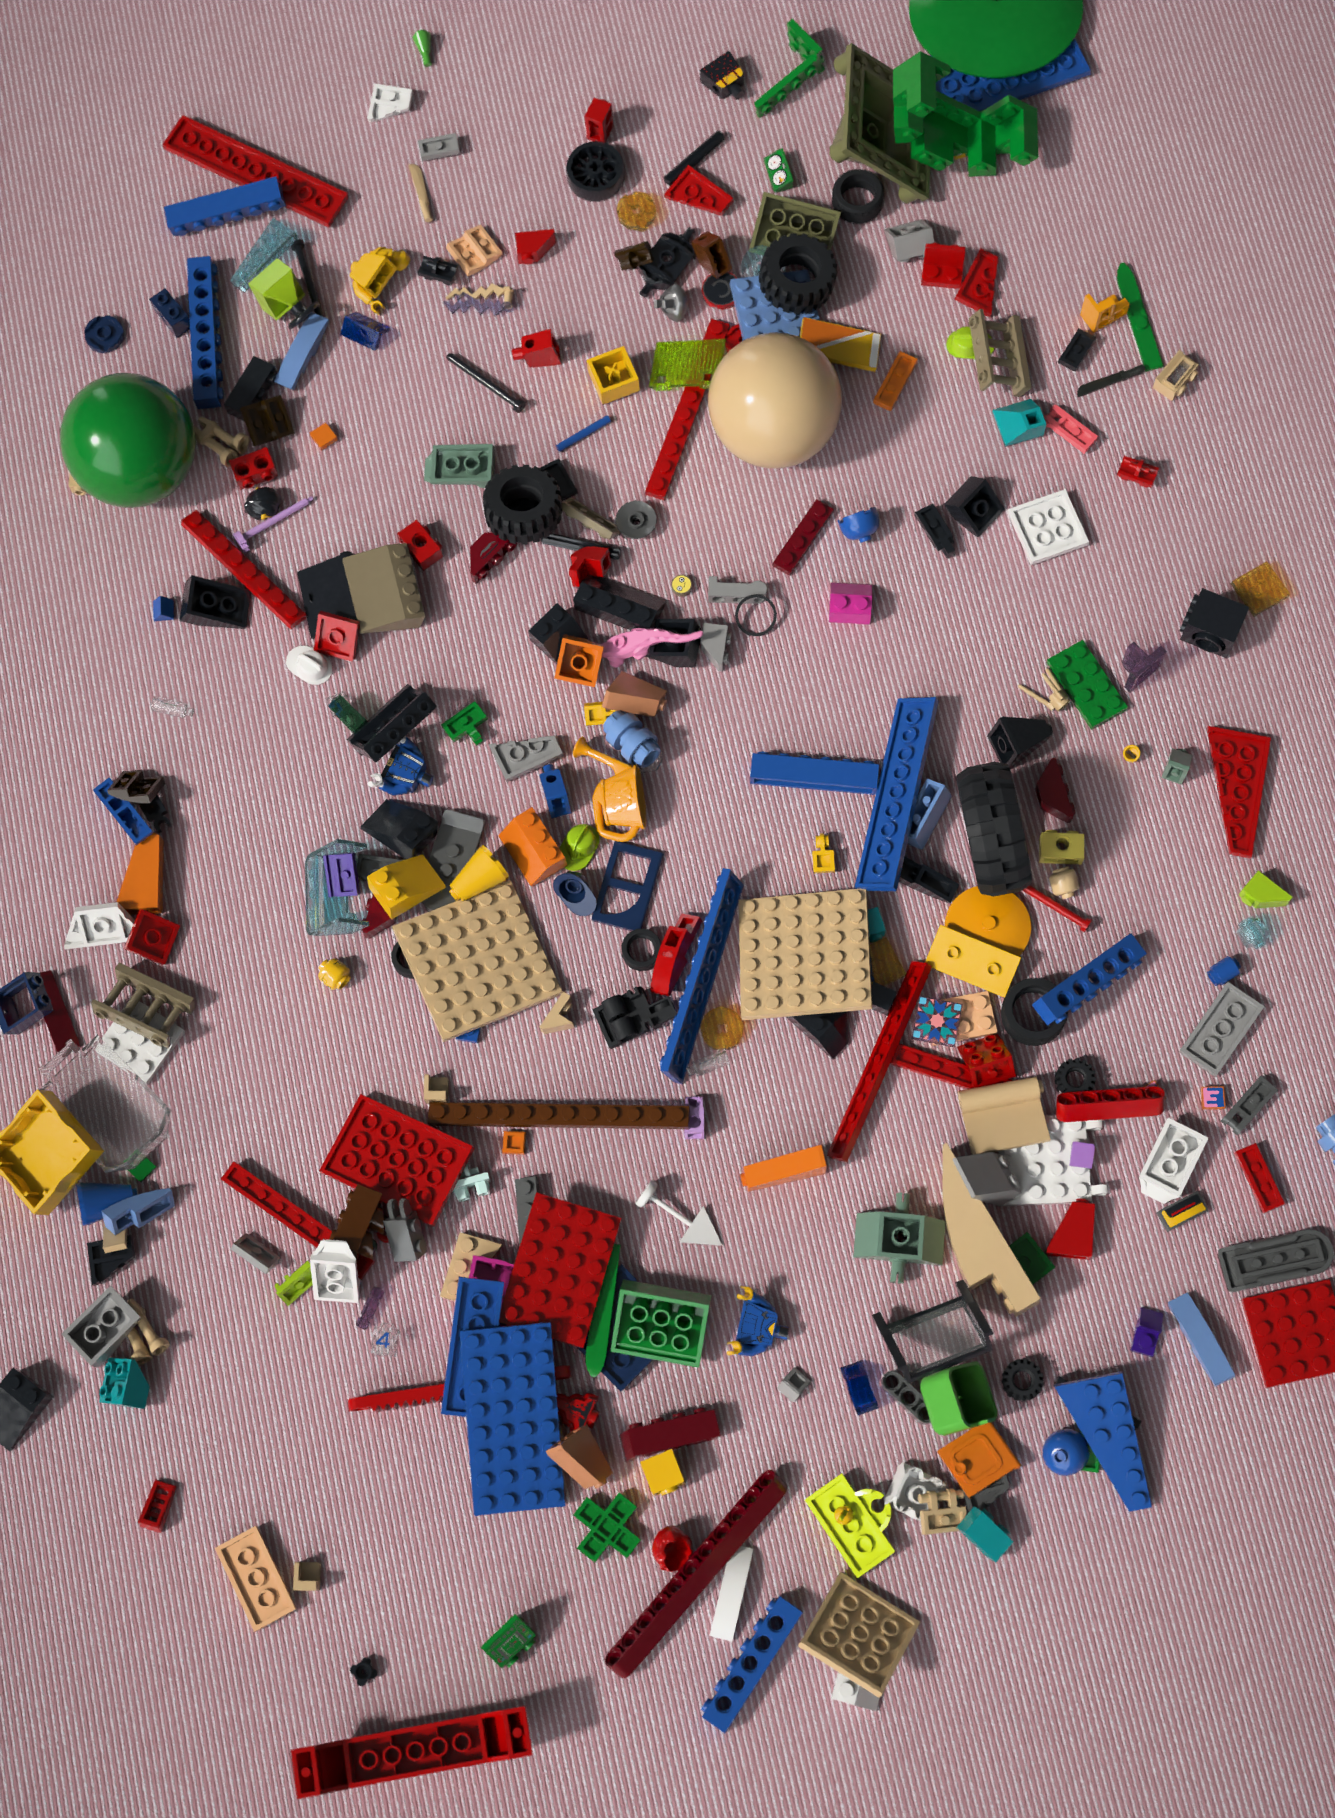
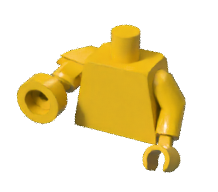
[350,247,410,315]

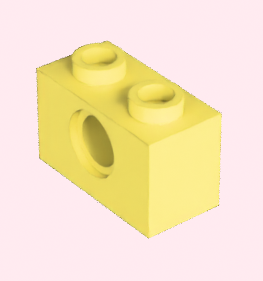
[1039,830,1084,865]

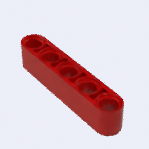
[1056,1086,1165,1122]

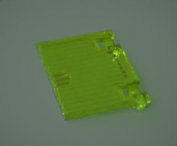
[649,339,726,391]

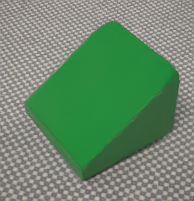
[123,1150,156,1182]

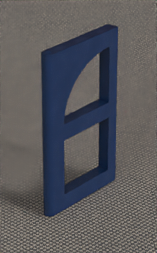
[591,841,664,931]

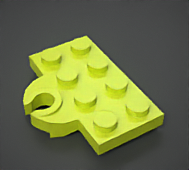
[805,1473,895,1578]

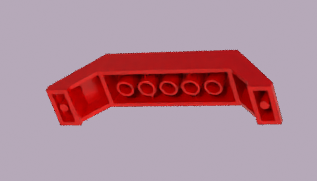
[291,1706,533,1799]

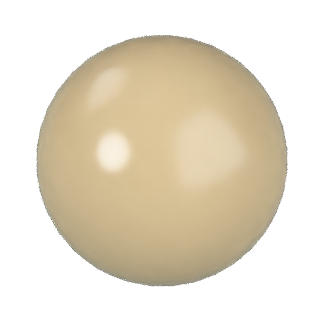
[708,332,842,469]

